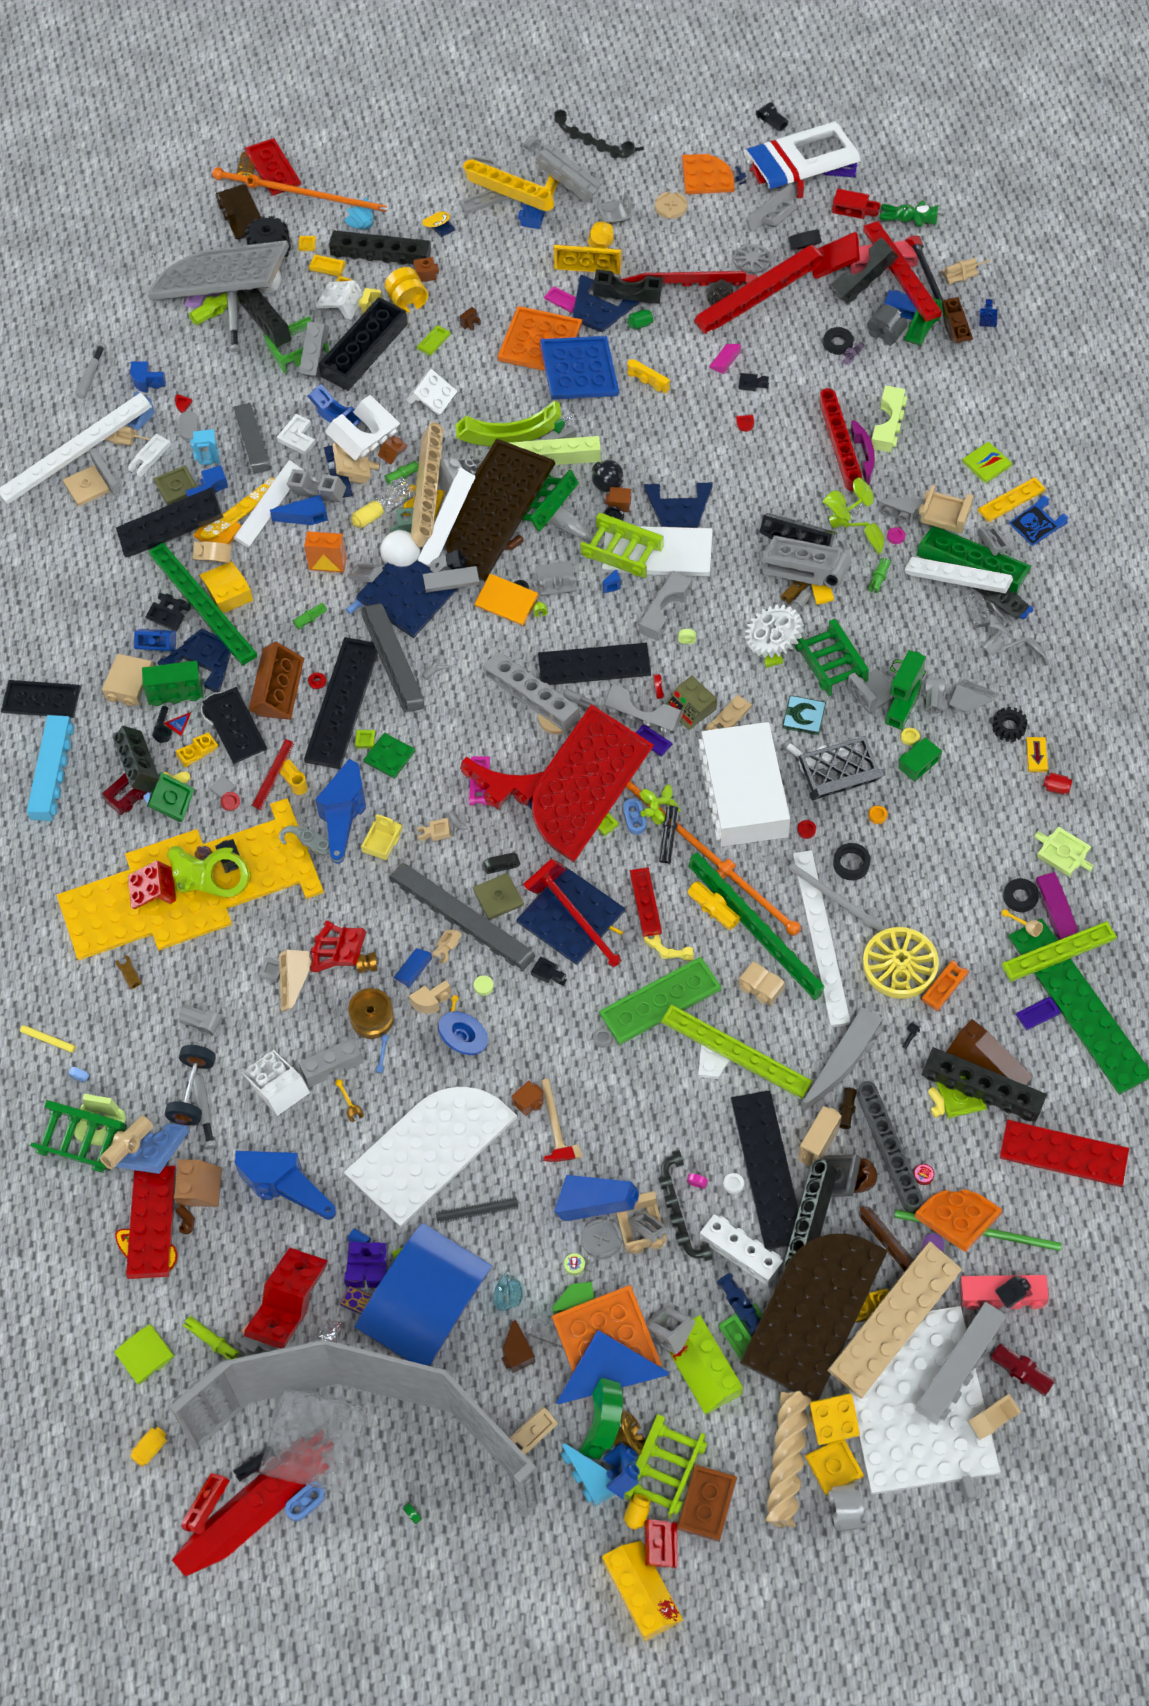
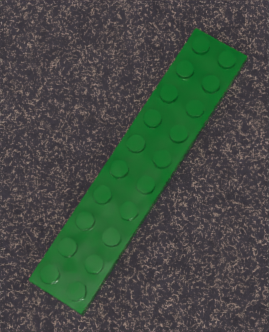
[1008,918,1149,1095]

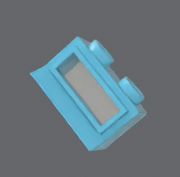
[190,429,220,465]

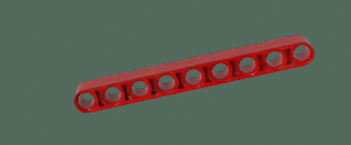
[694,245,825,334]

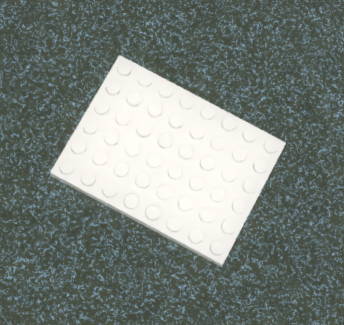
[841,1306,1000,1495]

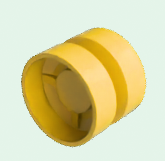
[384,267,428,313]

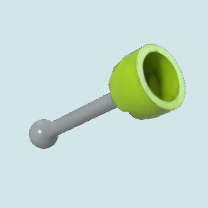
[531,579,548,617]

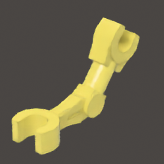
[644,935,694,961]

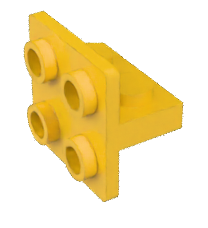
[808,1393,860,1445]

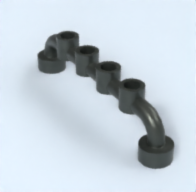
[554,109,635,158]
[658,1149,713,1262]

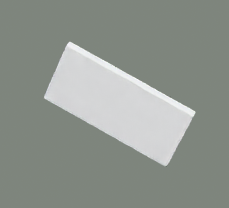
[602,526,713,576]

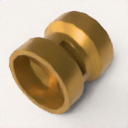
[357,952,378,973]

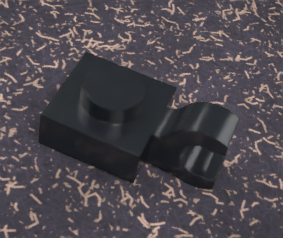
[738,373,769,391]
[531,956,567,986]

